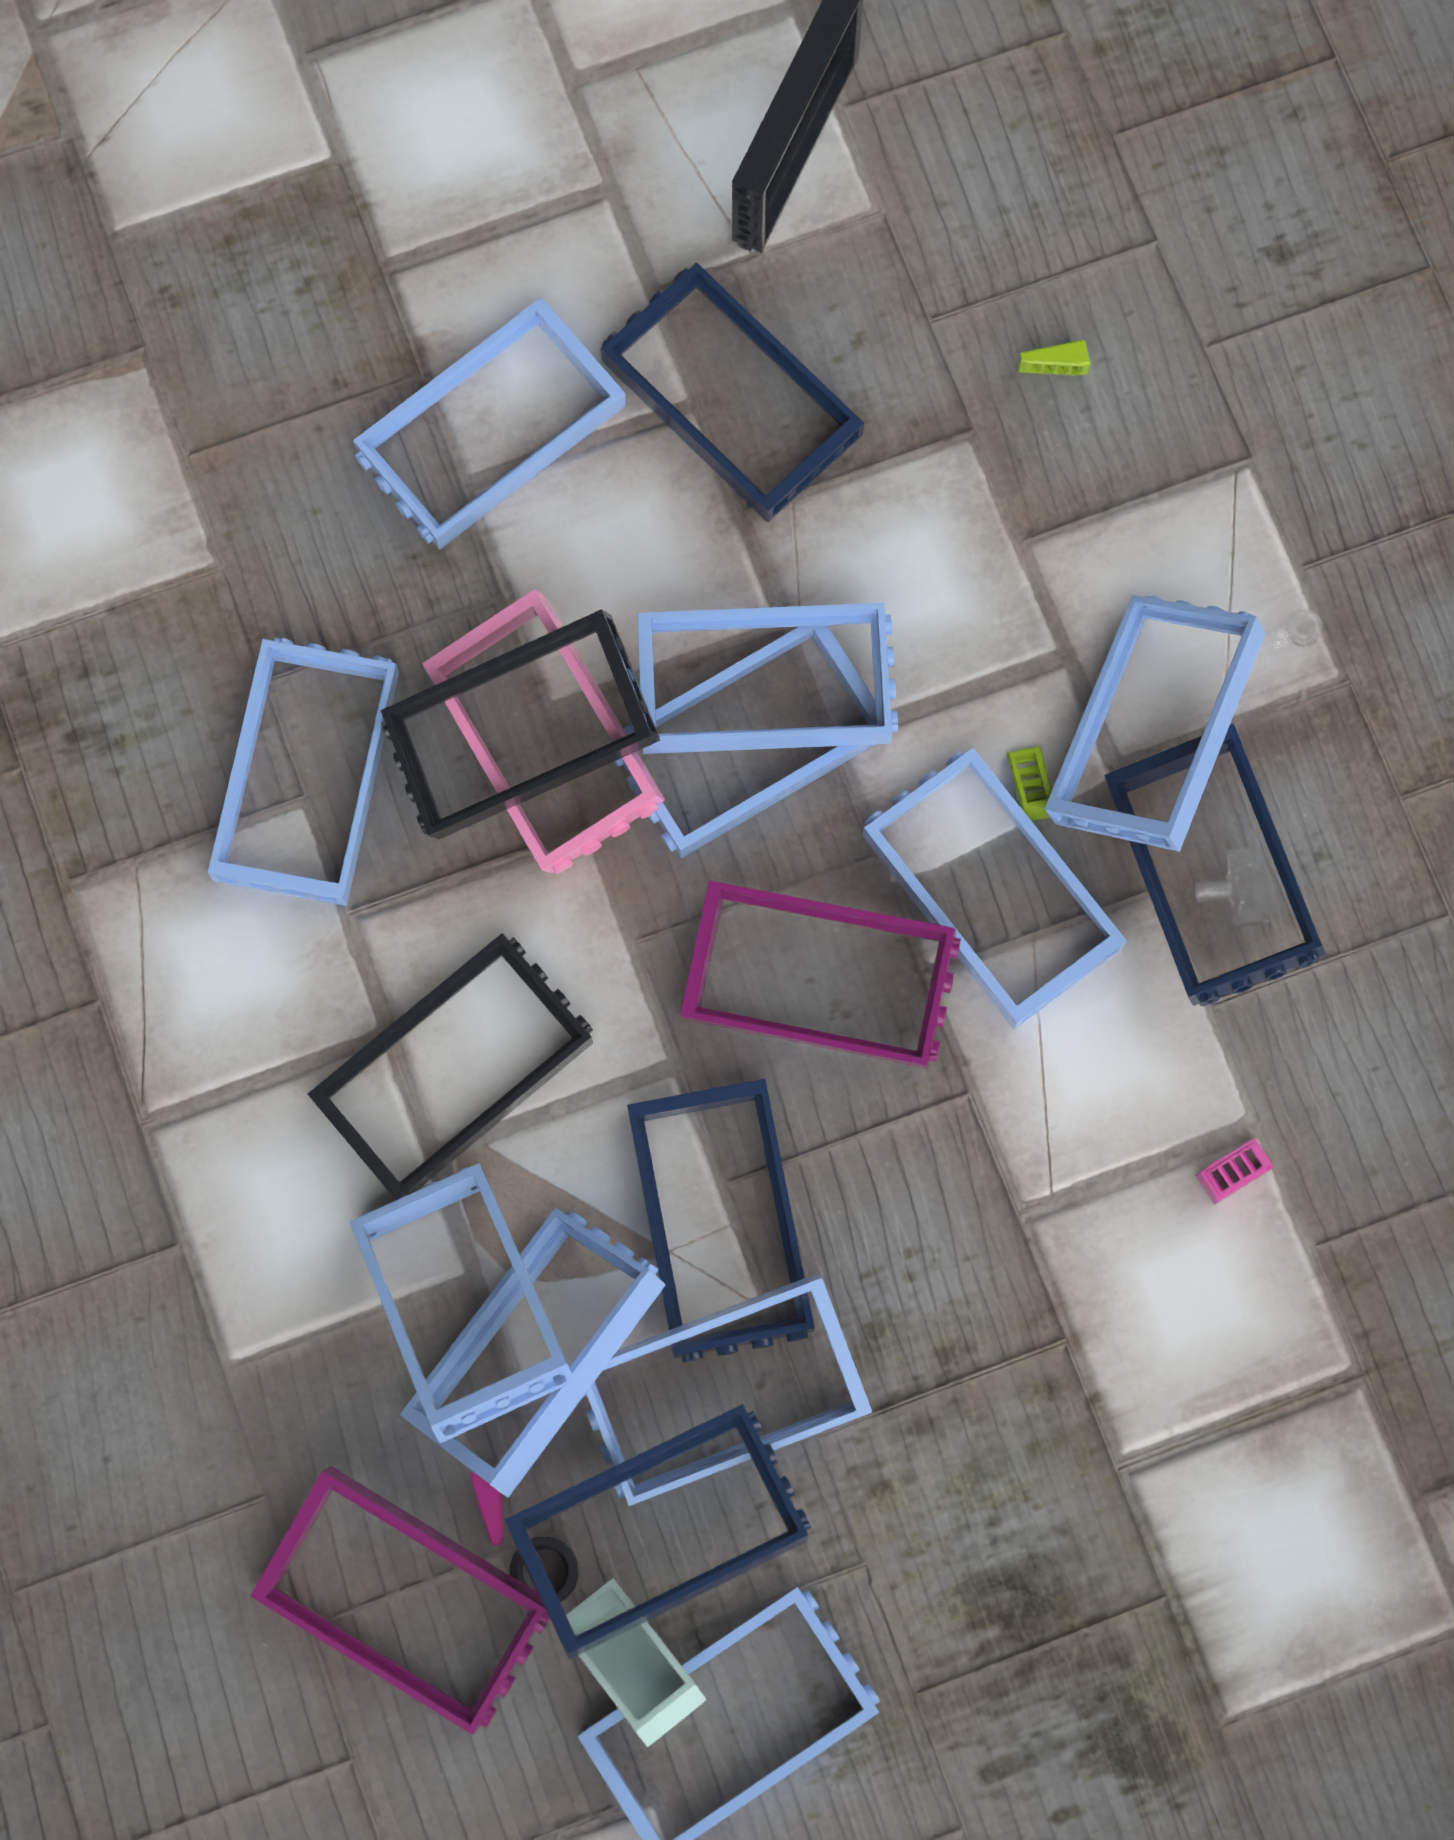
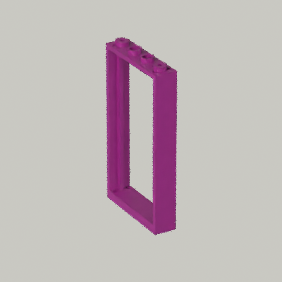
[680,880,961,1069]
[250,1466,550,1735]

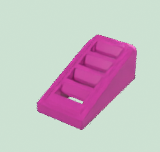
[1195,1138,1274,1205]
[470,1472,504,1546]

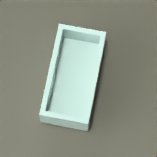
[566,1578,706,1747]

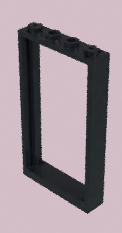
[732,0,863,253]
[381,609,661,840]
[308,933,593,1201]

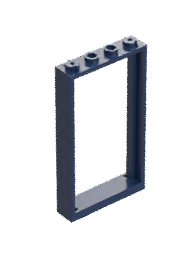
[601,262,864,522]
[1104,723,1326,1006]
[627,1079,814,1363]
[505,1404,811,1659]

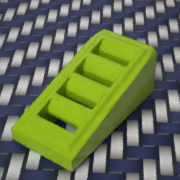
[1017,340,1091,375]
[1007,746,1052,821]

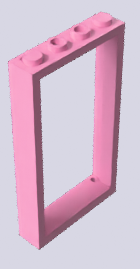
[422,589,665,874]

